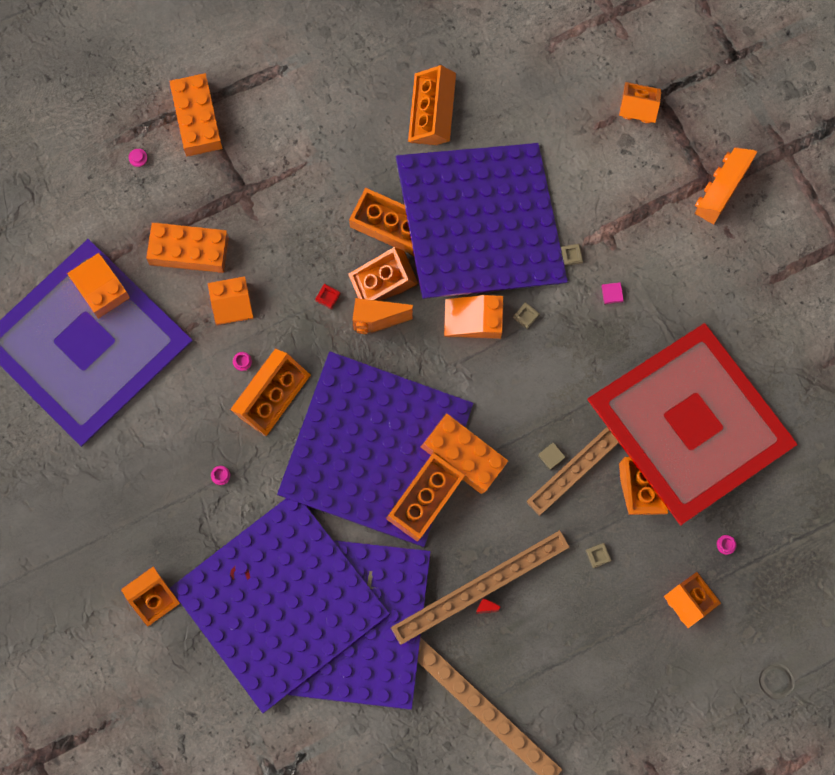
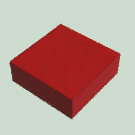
[315,284,341,310]

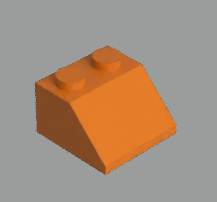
[619,82,661,123]
[208,276,253,325]
[121,566,180,627]
[664,572,721,628]

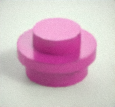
[129,149,147,167]
[233,352,252,371]
[211,466,230,485]
[716,535,736,555]

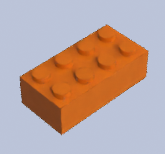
[169,73,223,157]
[349,188,414,256]
[146,223,229,273]
[421,413,508,494]
[386,453,465,542]

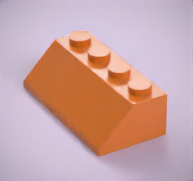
[408,65,456,145]
[695,148,757,225]
[230,349,311,436]

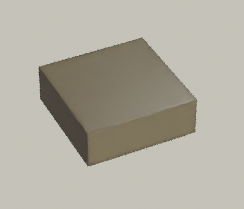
[561,244,583,266]
[513,302,540,329]
[538,443,565,470]
[586,543,612,569]

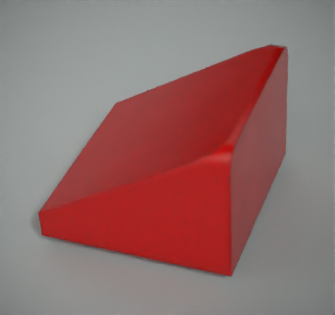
[476,598,500,614]

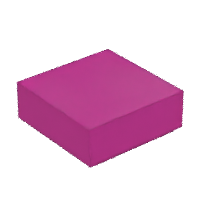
[601,282,623,304]

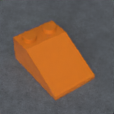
[349,247,418,301]
[67,253,130,319]
[444,295,503,339]
[352,298,413,334]
[619,457,668,515]

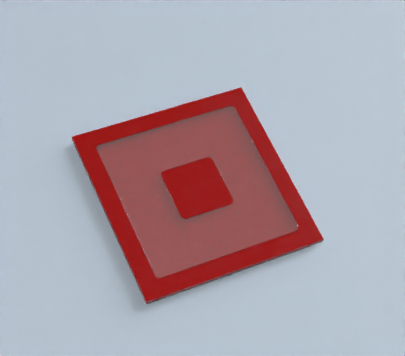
[587,323,798,526]

